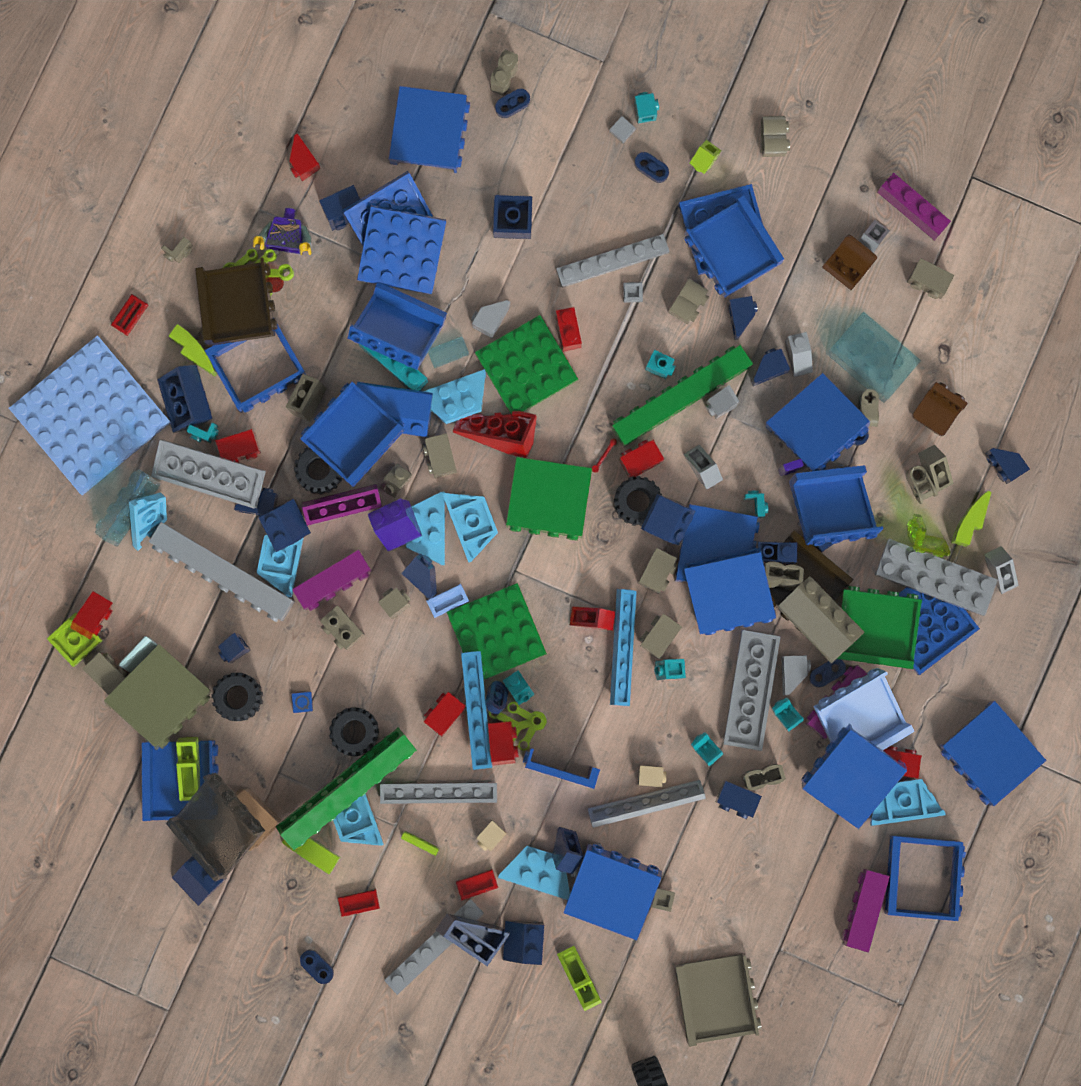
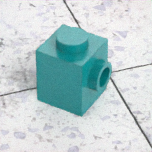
[634,92,659,124]
[645,350,676,380]

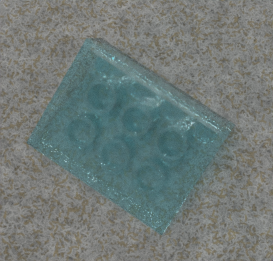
[827,312,921,403]
[95,469,161,547]

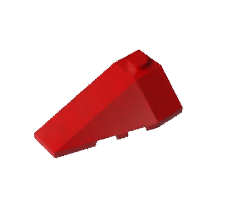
[453,411,537,458]

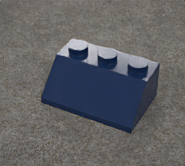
[157,365,213,433]

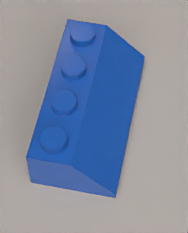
[356,382,433,437]

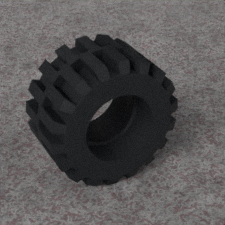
[294,447,342,495]
[614,476,662,526]
[211,672,263,721]
[329,707,380,756]
[632,1055,668,1086]

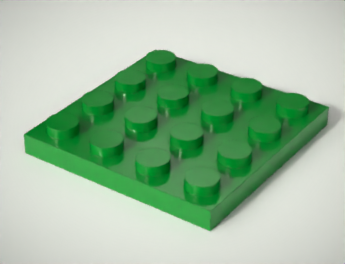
[475,315,579,414]
[447,583,547,680]

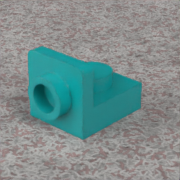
[654,659,686,681]

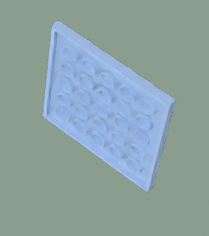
[9,335,170,495]

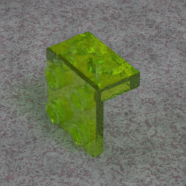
[907,514,951,557]

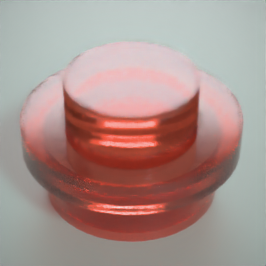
[268,277,284,293]

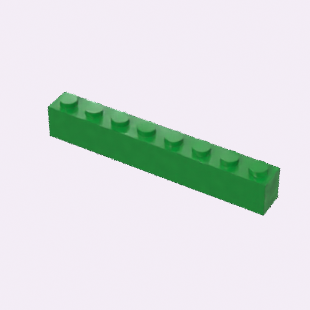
[611,345,753,447]
[275,727,417,850]

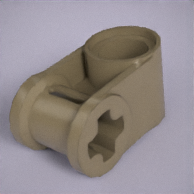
[858,389,879,427]
[906,466,938,504]

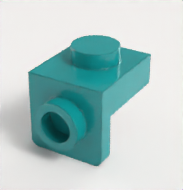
[187,422,219,444]
[743,490,768,519]
[502,670,534,705]
[772,697,804,732]
[691,732,723,766]

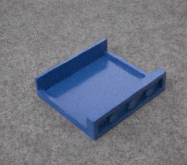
[389,86,470,173]
[684,196,784,298]
[347,282,447,370]
[766,373,870,471]
[300,382,405,487]
[789,465,883,546]
[675,504,760,582]
[684,547,776,635]
[939,701,1047,806]
[801,723,907,829]
[142,740,219,821]
[523,748,600,789]
[563,844,662,940]

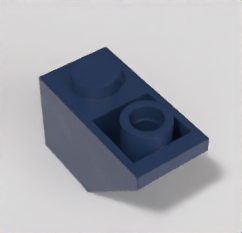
[985,448,1030,484]
[758,542,797,564]

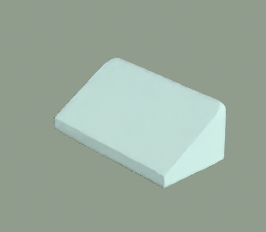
[119,636,158,673]

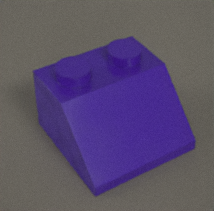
[368,498,422,551]

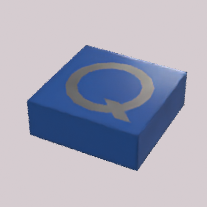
[292,692,313,713]

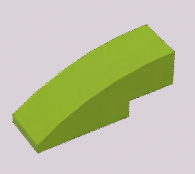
[169,324,217,377]
[951,491,991,547]
[176,737,200,801]
[282,837,341,875]
[557,946,602,1011]

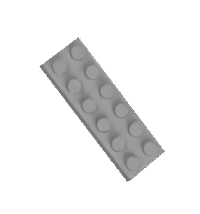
[151,440,266,508]
[875,539,998,616]
[723,630,781,751]

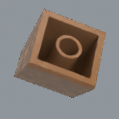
[230,788,282,851]

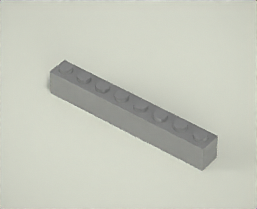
[149,522,295,622]

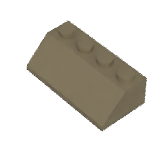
[777,576,864,663]

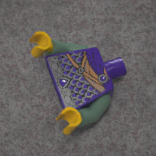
[253,208,312,255]

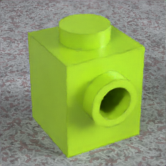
[689,140,722,174]

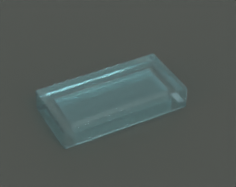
[428,337,470,369]

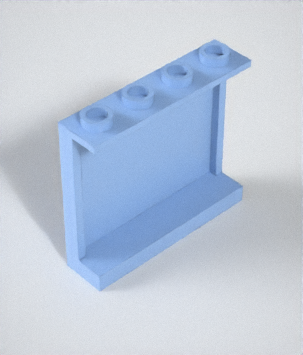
[813,668,914,751]

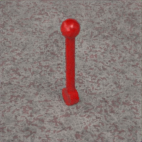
[592,438,617,473]

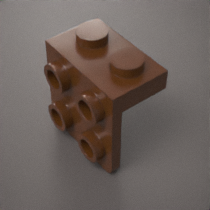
[822,234,877,291]
[912,382,968,436]

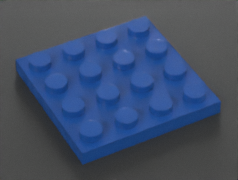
[342,171,433,246]
[679,184,763,276]
[357,205,446,294]
[899,587,980,675]

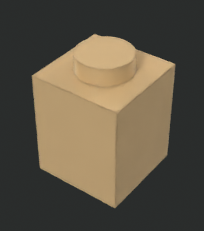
[638,765,667,787]
[477,820,507,851]

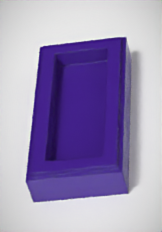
[778,459,803,476]

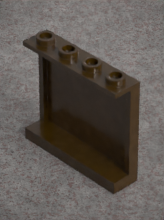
[195,258,278,346]
[770,530,854,633]

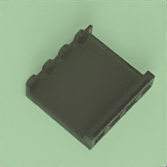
[166,772,265,882]

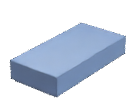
[426,584,469,618]

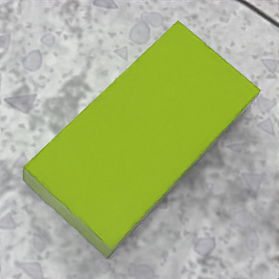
[401,831,439,856]

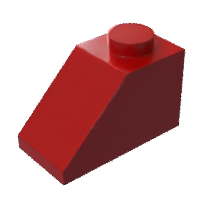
[289,133,321,181]
[569,606,615,631]

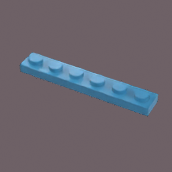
[610,589,637,706]
[461,651,492,770]

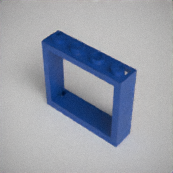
[204,317,306,413]
[884,835,966,921]

